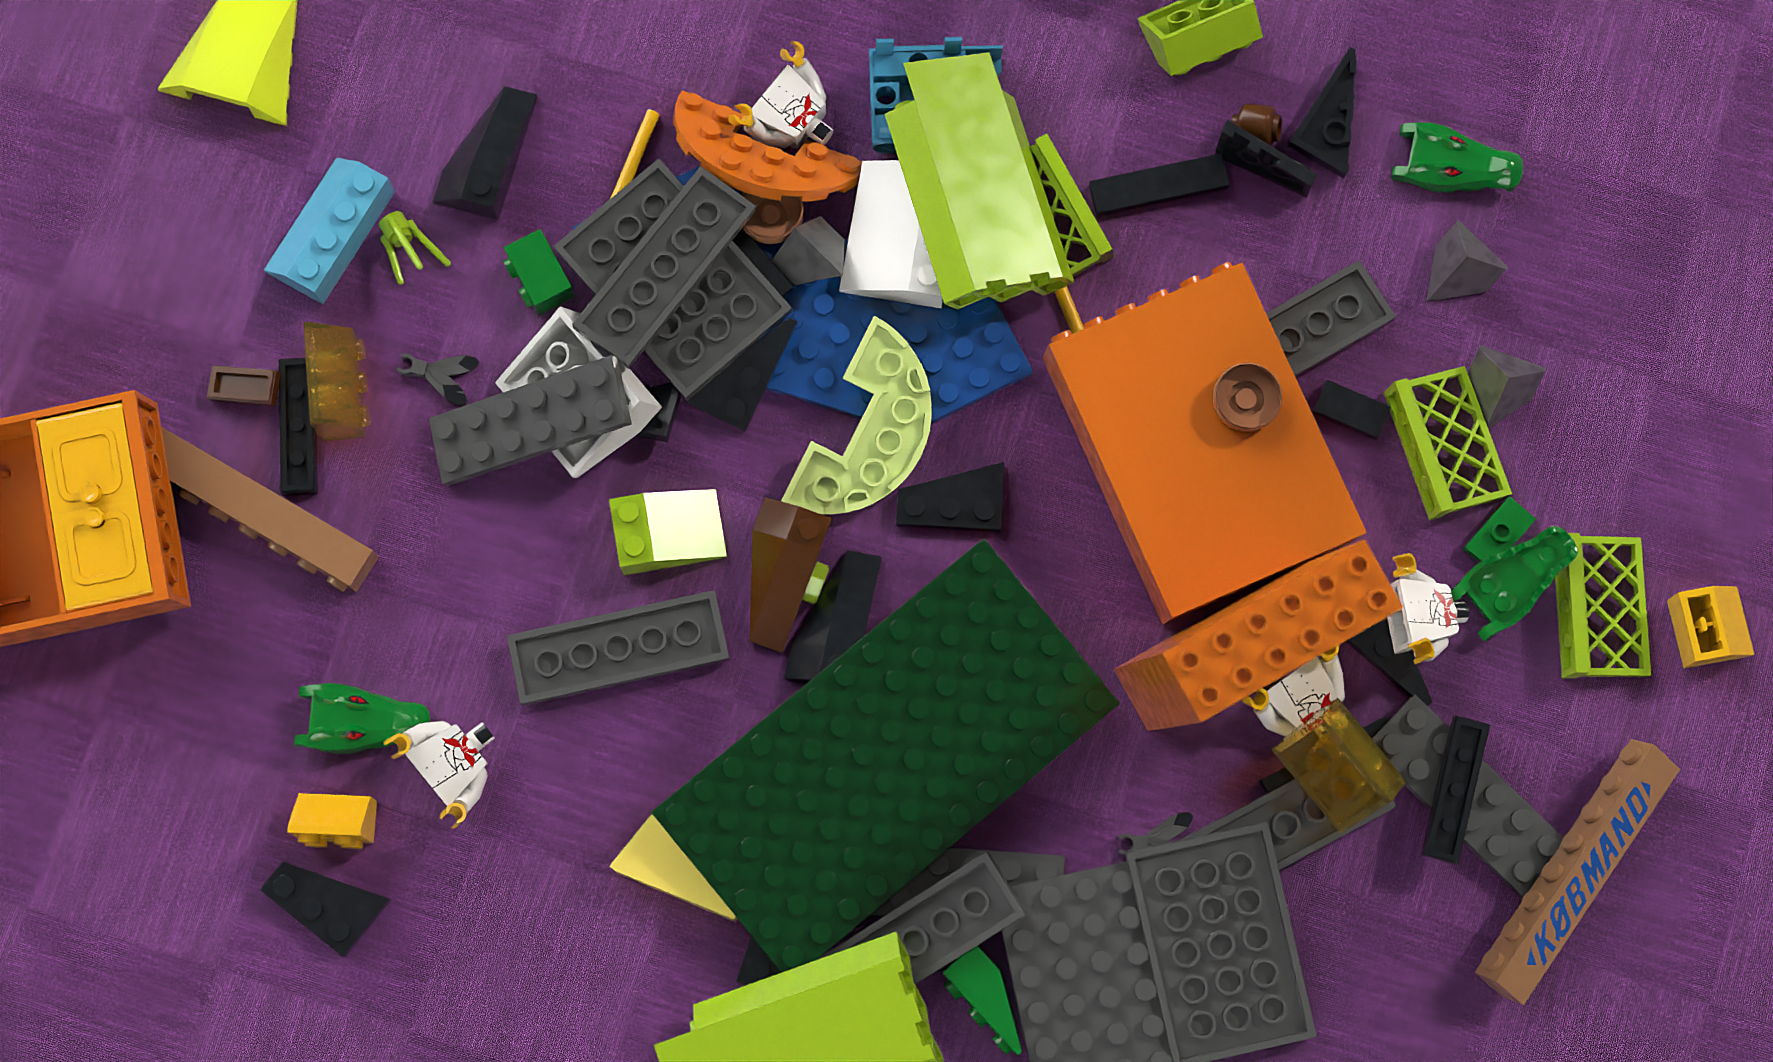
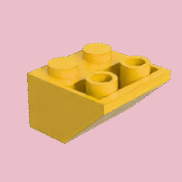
[1667,586,1754,668]
[287,793,377,849]

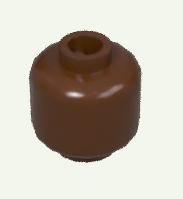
[1231,103,1282,146]

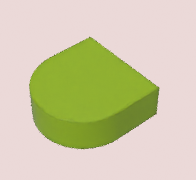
[802,562,829,604]

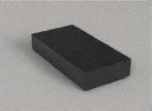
[1312,380,1391,440]

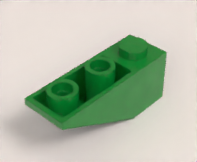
[942,946,1022,1056]

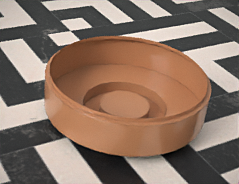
[741,192,803,244]
[1212,363,1282,432]

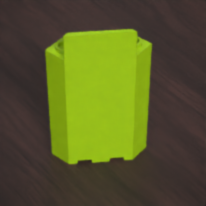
[884,52,1075,310]
[654,932,944,1062]

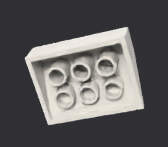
[839,160,943,308]
[495,307,662,478]

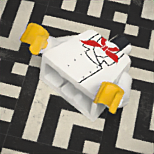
[728,41,834,149]
[1387,553,1469,664]
[1241,645,1345,747]
[384,721,495,829]

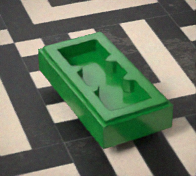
[1463,496,1536,563]

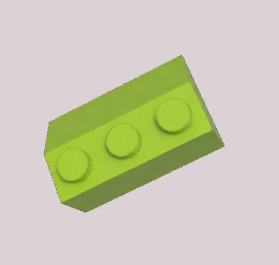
[1137,0,1263,76]

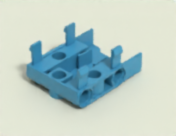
[869,37,1003,154]

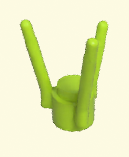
[378,211,451,285]

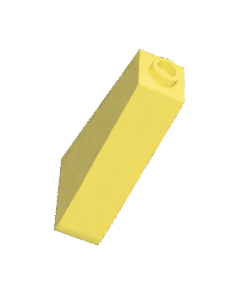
[610,814,737,922]

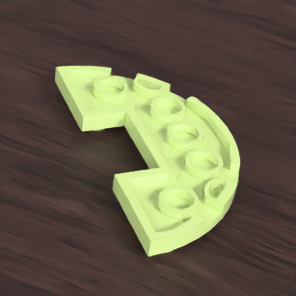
[781,316,932,514]

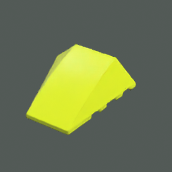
[158,0,297,126]

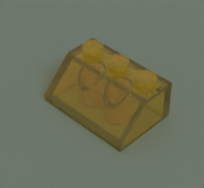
[303,322,370,442]
[1272,698,1407,834]

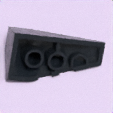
[433,86,538,220]
[784,550,882,684]

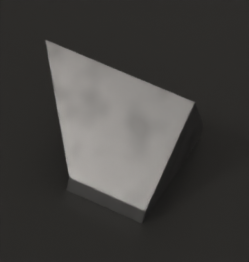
[772,216,845,287]
[1426,220,1509,302]
[1468,345,1546,429]

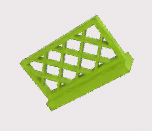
[1030,133,1115,277]
[1383,366,1512,521]
[1555,533,1651,678]

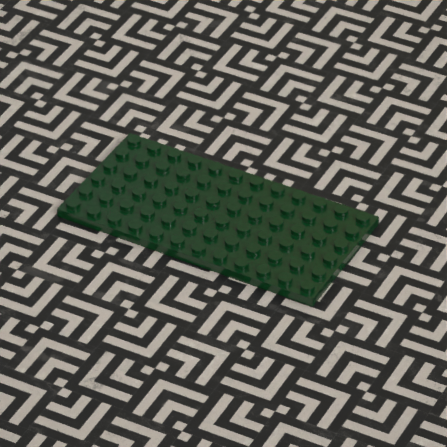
[651,538,1120,973]

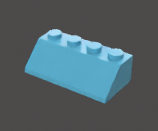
[264,158,395,304]

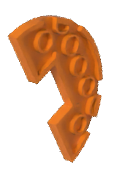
[673,90,862,202]

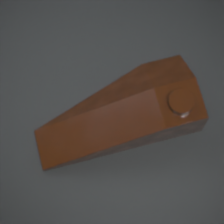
[749,497,832,653]

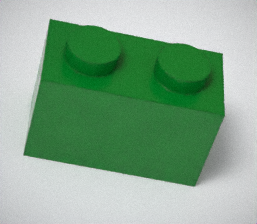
[503,229,575,315]

